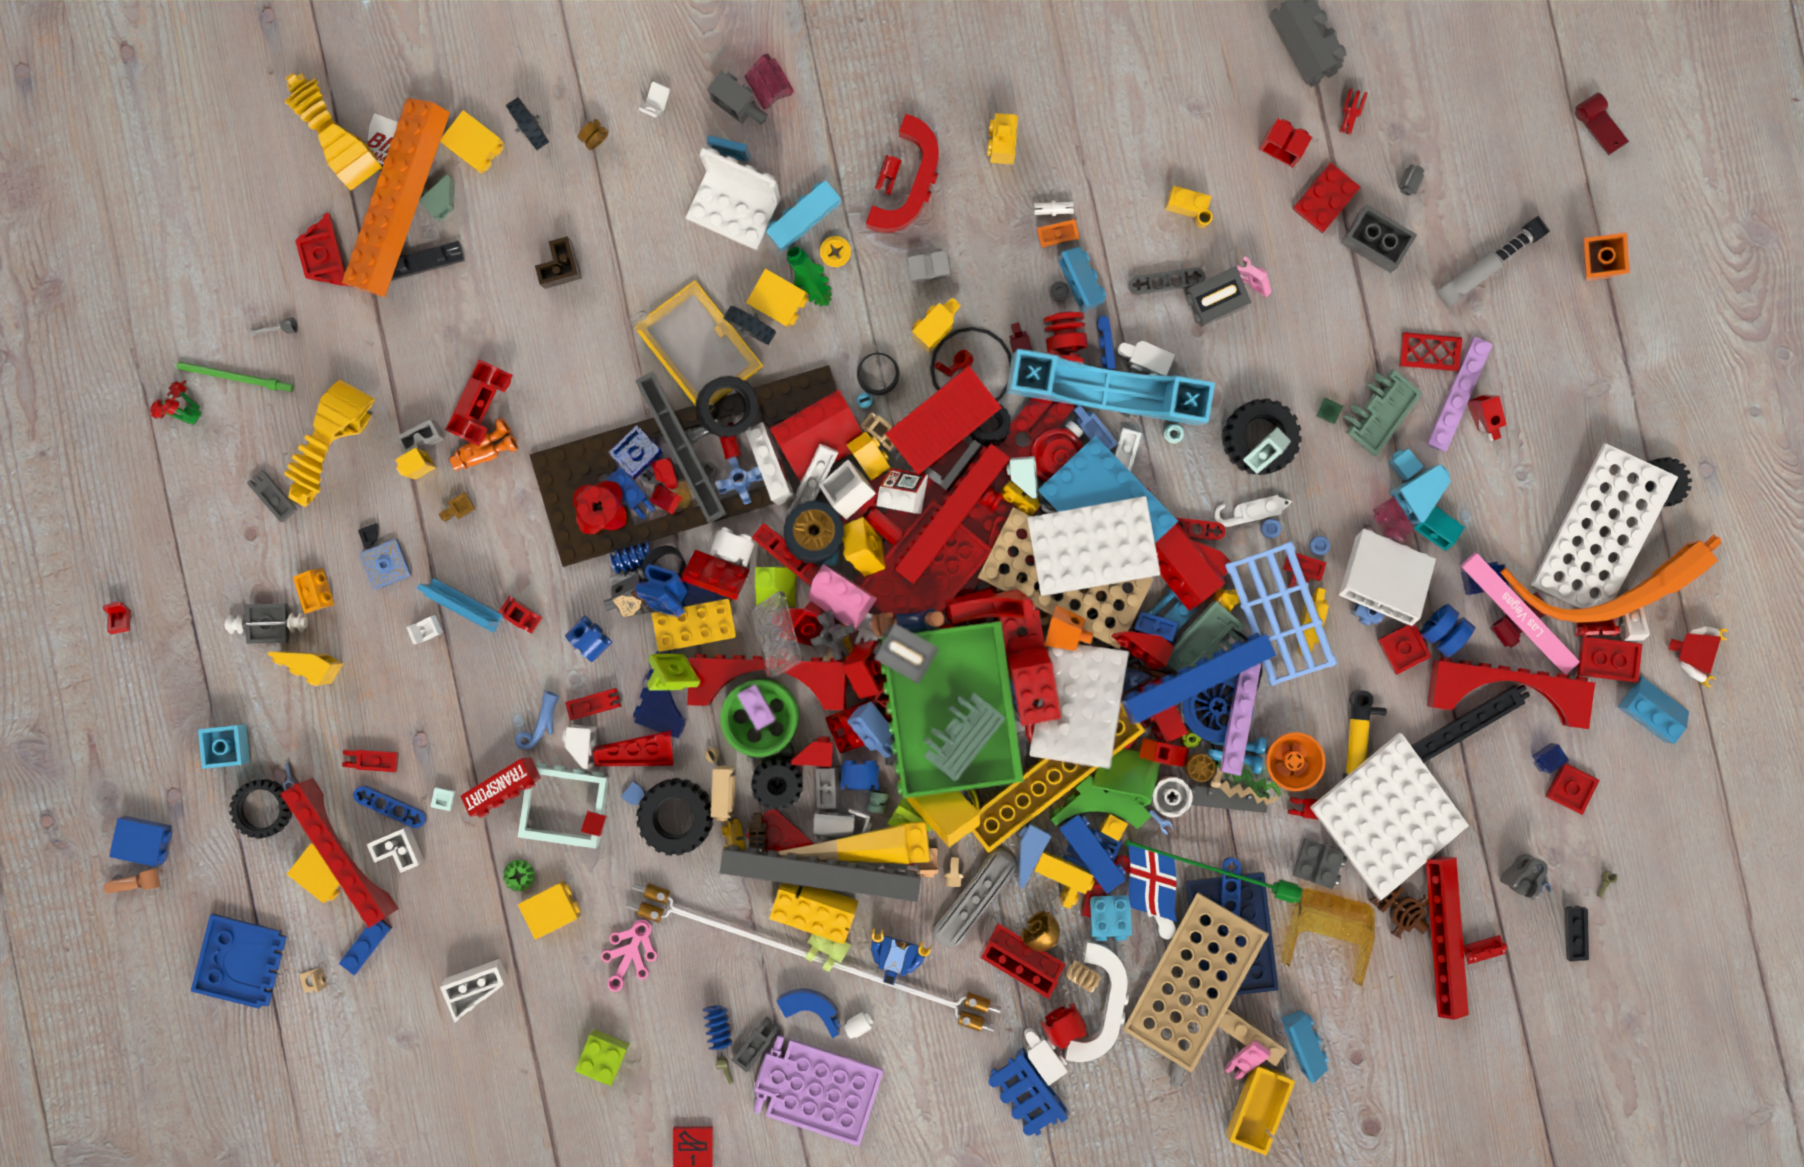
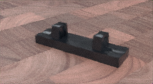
[391,241,465,281]

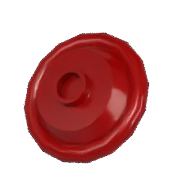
[1029,427,1084,483]

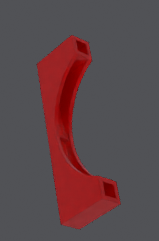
[687,654,847,710]
[1427,657,1595,729]
[281,778,399,928]

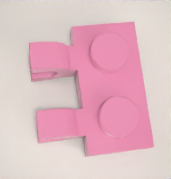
[1237,256,1271,298]

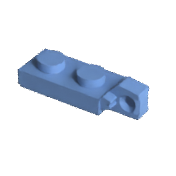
[1073,406,1118,450]

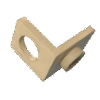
[300,968,327,993]

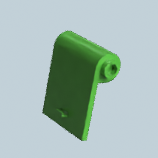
[1092,749,1161,806]

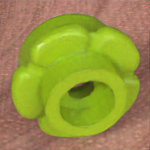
[1182,729,1201,748]

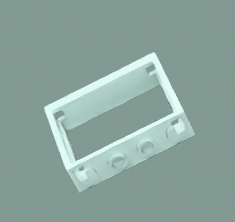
[518,763,609,849]

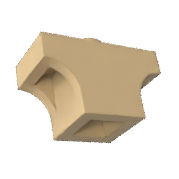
[859,412,894,452]

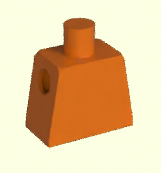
[1044,605,1094,651]

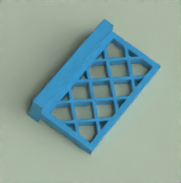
[416,578,503,633]

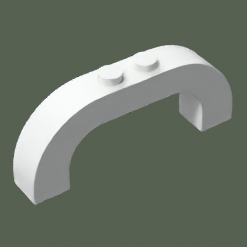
[1064,939,1129,1062]

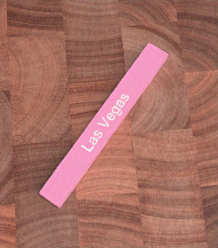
[1460,553,1580,675]

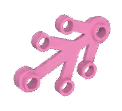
[601,919,658,992]

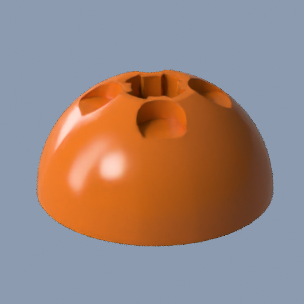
[1266,732,1325,791]

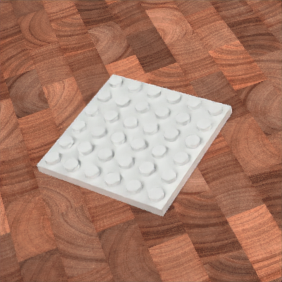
[1310,733,1469,900]

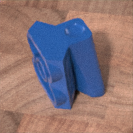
[636,564,687,617]

